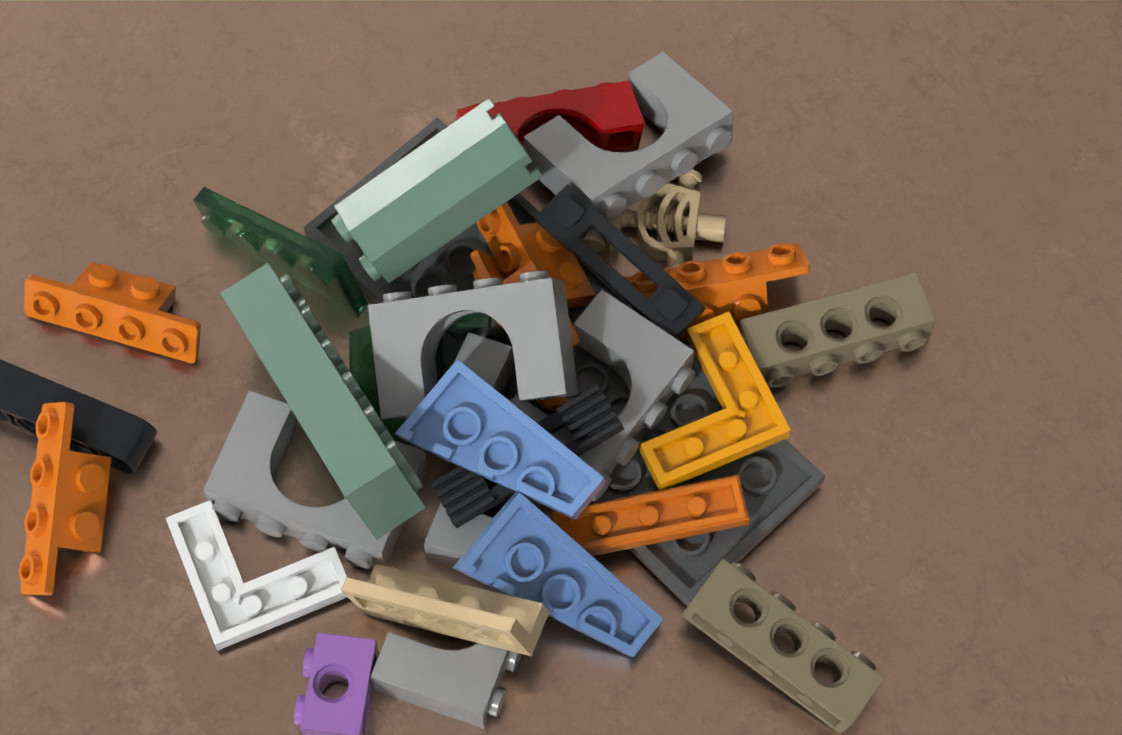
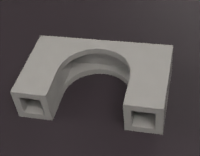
[524,52,733,230]
[368,271,578,420]
[510,290,695,502]
[203,391,428,569]
[370,502,521,729]

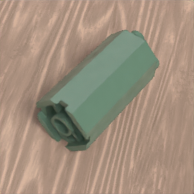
[332,98,543,283]

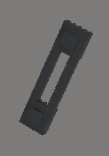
[535,184,705,338]
[430,385,625,528]

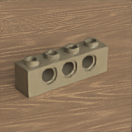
[739,272,935,388]
[681,559,884,734]

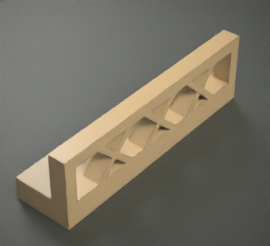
[341,564,550,656]

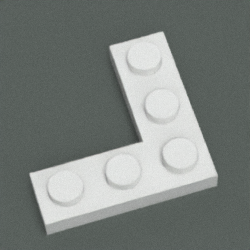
[166,500,347,651]

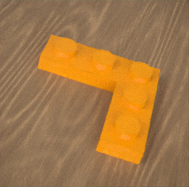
[640,312,791,490]

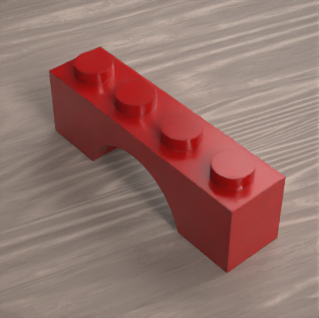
[456,81,645,153]

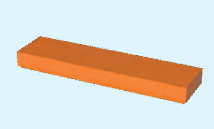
[549,475,749,556]

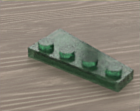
[193,187,369,318]

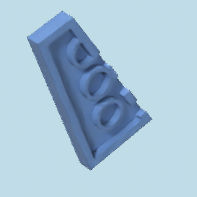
[395,359,607,520]
[453,492,663,657]

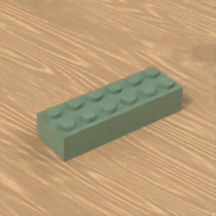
[220,263,426,540]

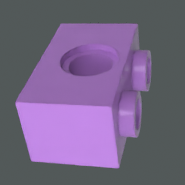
[294,633,380,735]

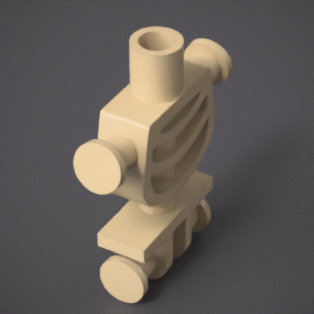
[581,169,726,269]

